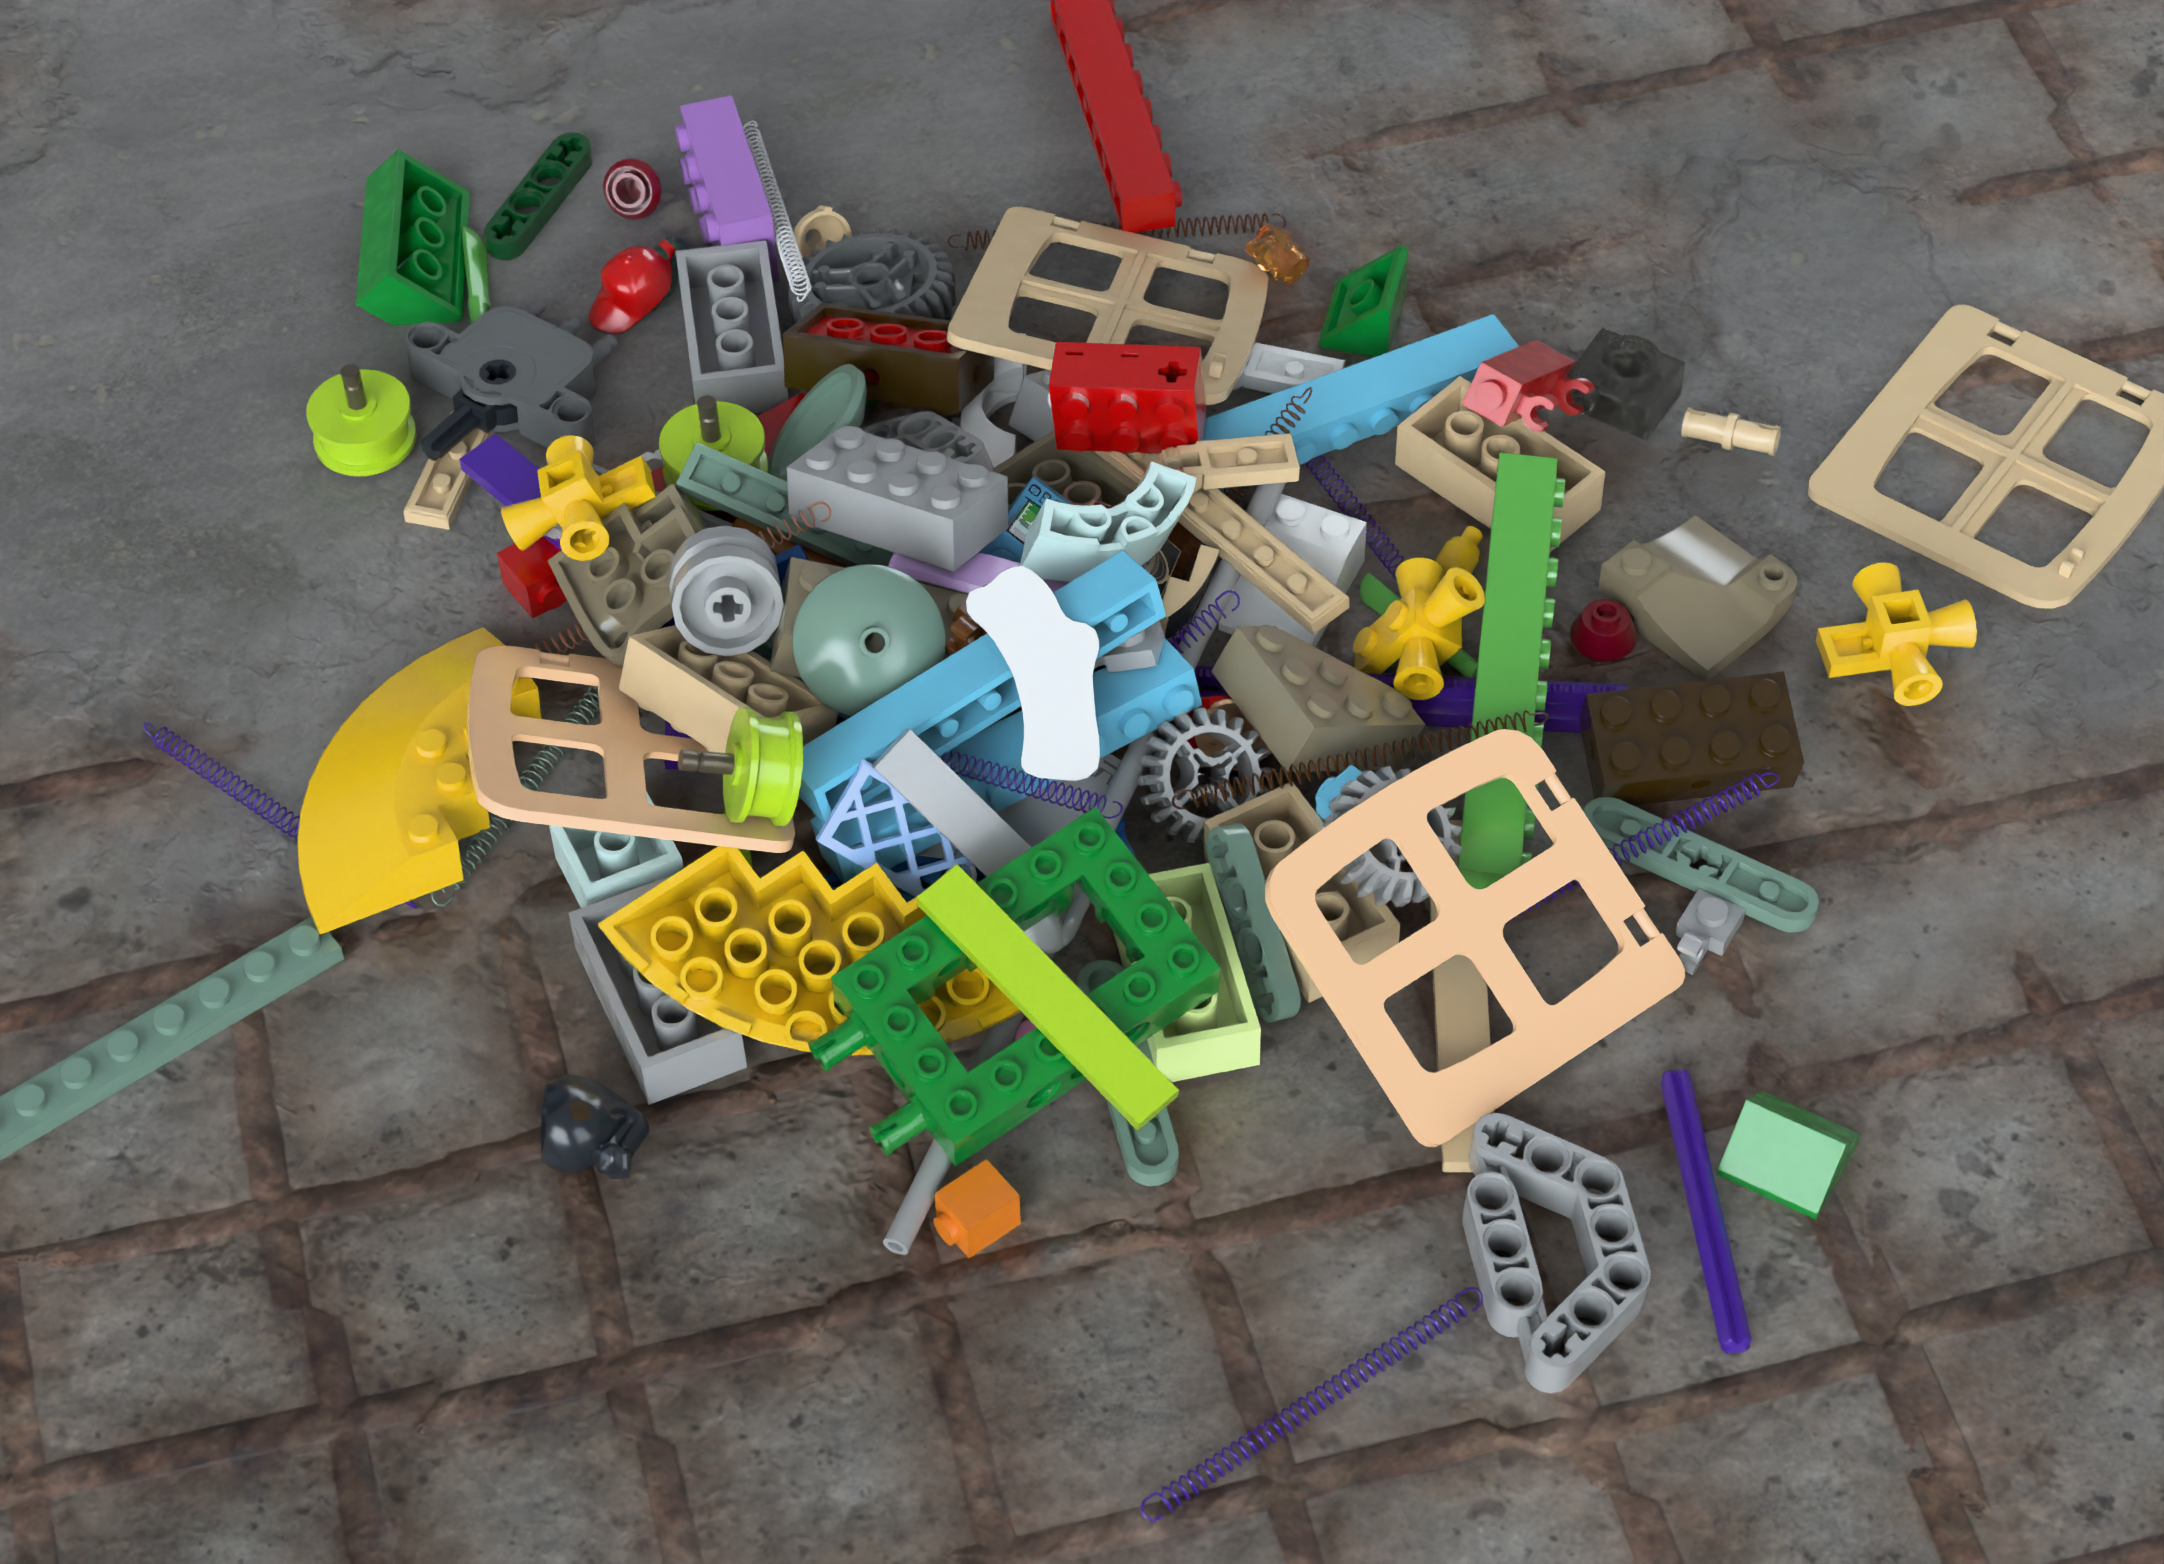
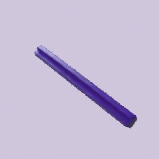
[1661,1069,1752,1354]

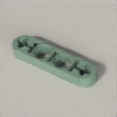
[1206,823,1301,1023]

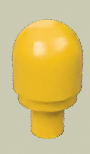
[1435,526,1483,575]

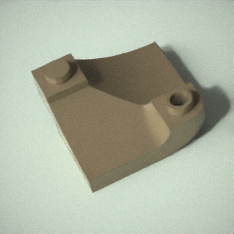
[548,483,707,667]
[1598,515,1797,681]

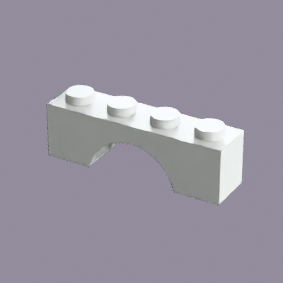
[952,333,1027,467]

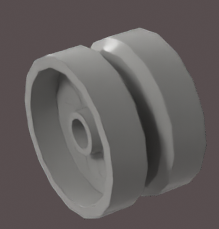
[668,525,784,656]

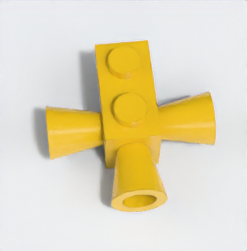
[501,435,656,561]
[1353,558,1485,700]
[1816,563,1977,706]

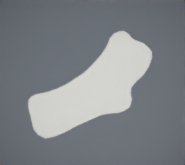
[966,566,1100,781]

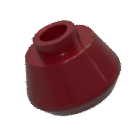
[603,158,662,219]
[1570,599,1637,662]

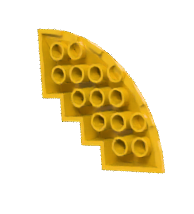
[297,627,542,935]
[598,846,1021,1055]

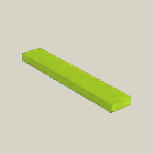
[917,864,1179,1131]

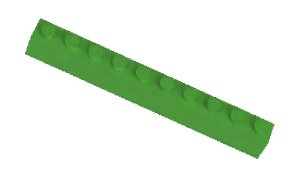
[1457,452,1565,889]

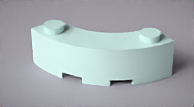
[1020,461,1197,582]

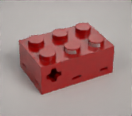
[1047,342,1206,454]

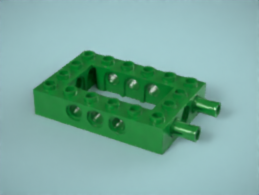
[808,807,1221,1166]

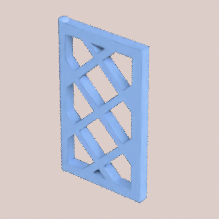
[815,759,975,897]

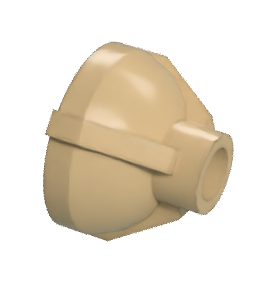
[789,205,852,262]

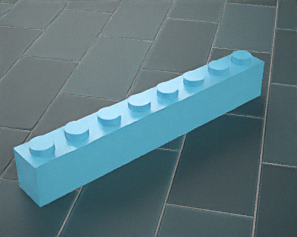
[1202,314,1519,493]
[799,550,1166,824]
[810,639,1202,884]

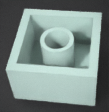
[549,791,683,908]

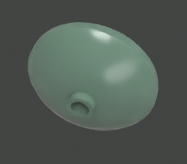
[768,364,867,482]
[792,564,945,716]

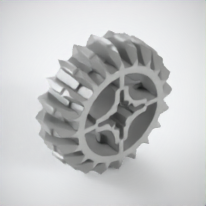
[1137,708,1272,844]
[1322,766,1463,908]

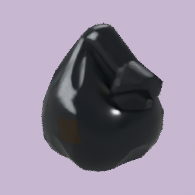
[541,1074,649,1179]

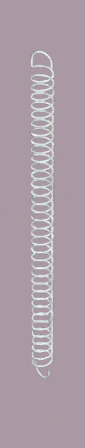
[743,121,812,302]

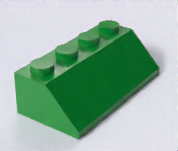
[355,149,470,326]

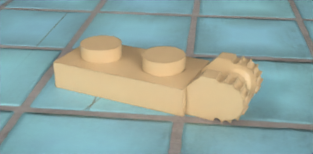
[1157,433,1300,495]

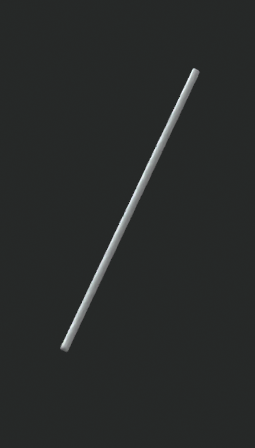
[883,482,1286,1255]

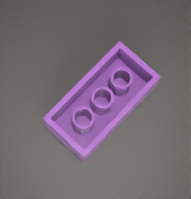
[675,95,779,281]

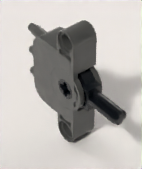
[405,299,617,461]

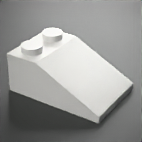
[1218,494,1367,647]

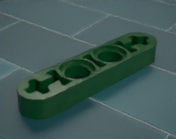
[484,132,593,260]

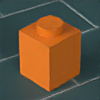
[933,1159,1021,1258]

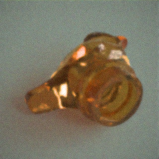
[1245,223,1310,286]

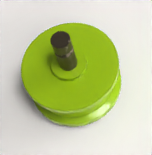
[306,364,417,477]
[659,395,768,511]
[678,707,803,827]

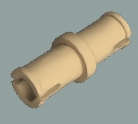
[1681,407,1781,456]

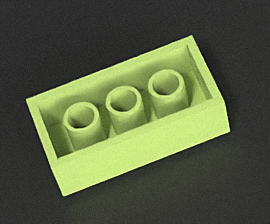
[1113,863,1261,1082]

